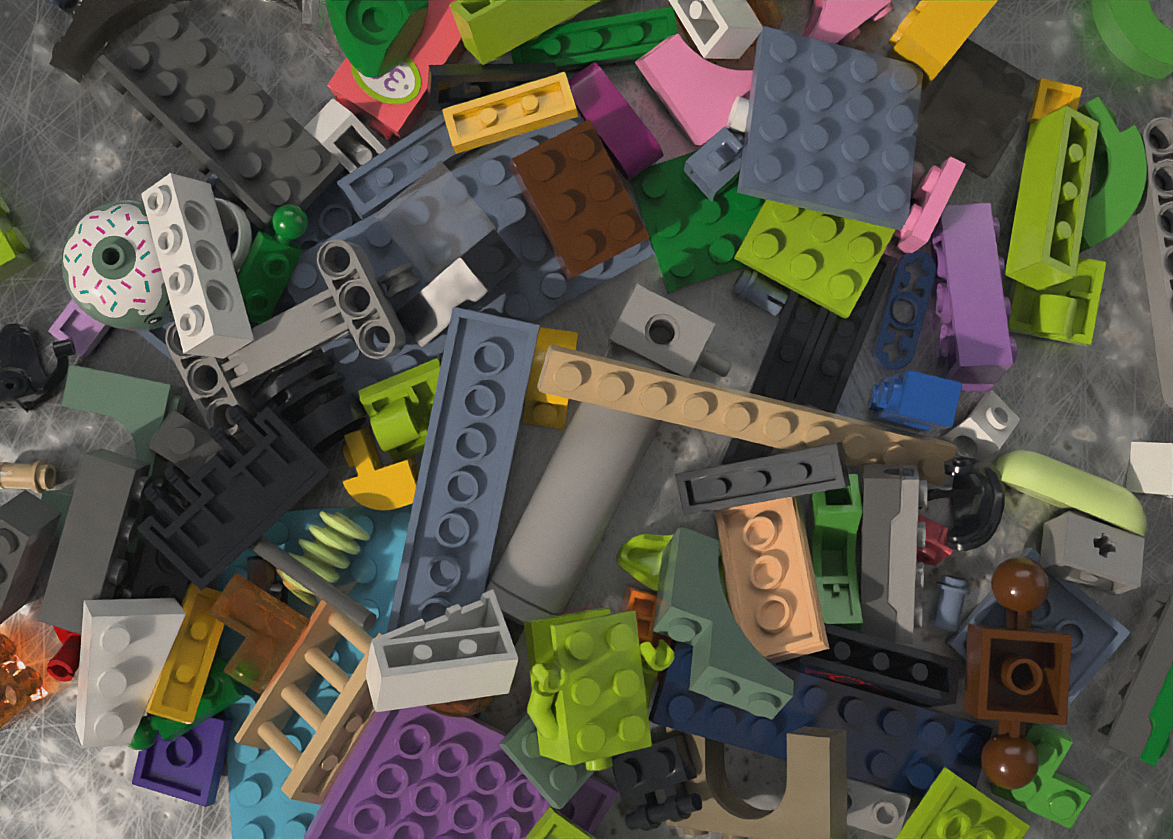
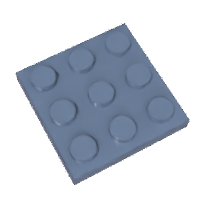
[946,547,1131,726]

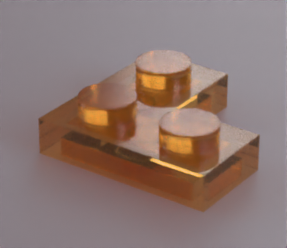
[208,573,311,695]

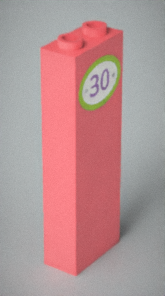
[327,0,467,140]

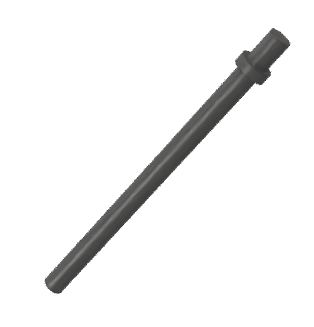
[169,484,376,630]

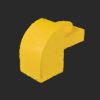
[523,327,579,430]
[342,426,420,511]

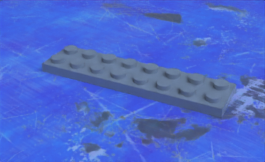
[387,307,540,633]

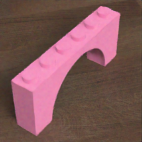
[635,0,894,145]

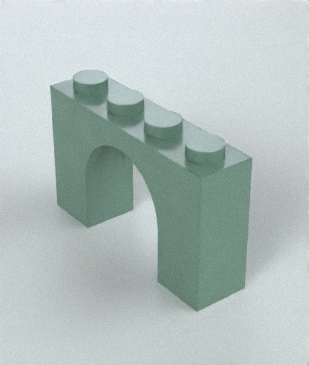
[41,364,186,553]

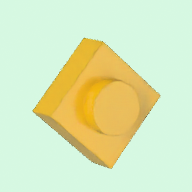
[1027,78,1082,123]

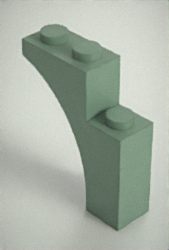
[653,526,794,720]

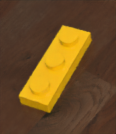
[442,72,578,154]
[146,583,233,725]

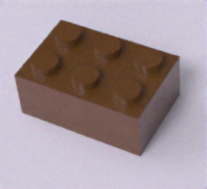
[508,119,650,280]

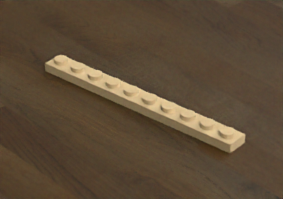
[537,344,958,487]

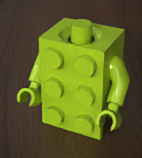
[524,608,674,771]

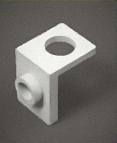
[939,390,1020,460]

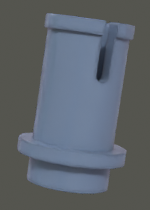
[732,269,789,316]
[931,575,971,631]

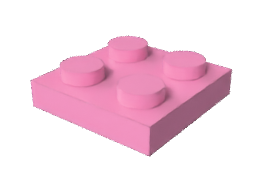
[892,156,966,255]

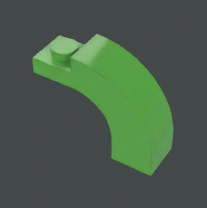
[1091,0,1173,80]
[1077,96,1147,253]
[807,474,863,631]

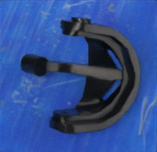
[0,323,76,413]
[918,457,1005,551]

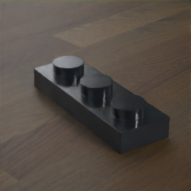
[426,63,559,111]

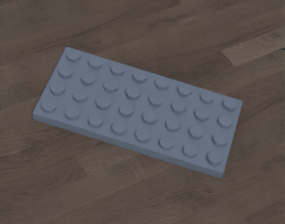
[286,105,655,399]

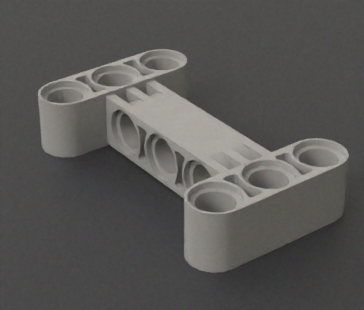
[165,239,406,435]

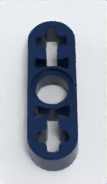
[872,251,936,371]

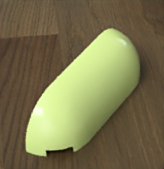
[990,450,1147,538]

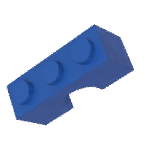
[868,370,963,432]

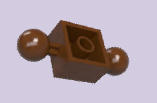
[963,557,1072,790]

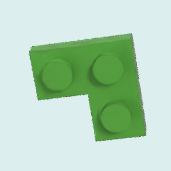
[990,722,1091,829]

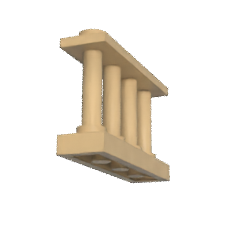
[234,600,384,805]

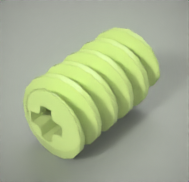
[276,511,370,607]

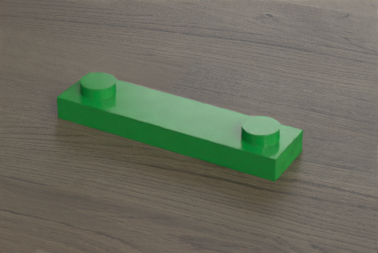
[511,7,678,72]

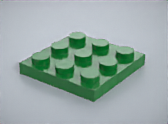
[629,134,766,294]

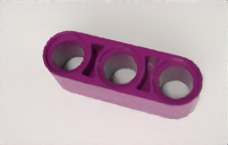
[568,62,664,181]

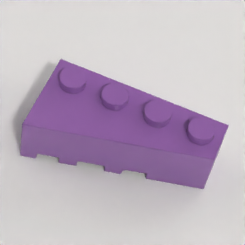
[931,203,1017,392]

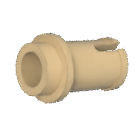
[0,460,57,493]

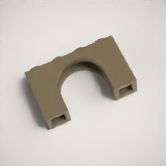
[666,726,847,839]

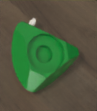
[325,0,429,78]

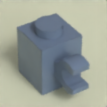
[683,126,744,202]

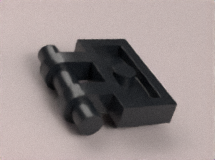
[612,734,702,831]

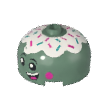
[62,200,174,331]

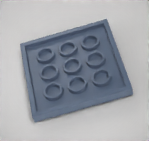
[737,26,923,230]

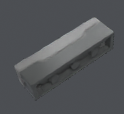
[859,464,927,644]

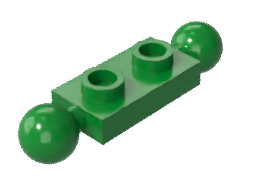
[237,204,308,329]
[126,648,269,751]

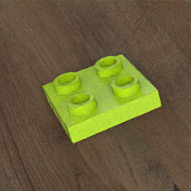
[1008,257,1106,346]
[358,358,441,462]

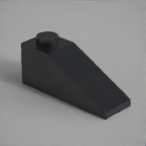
[396,229,522,348]

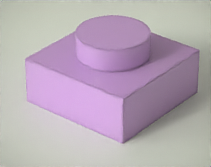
[48,299,111,357]

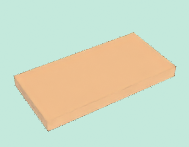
[714,496,829,664]

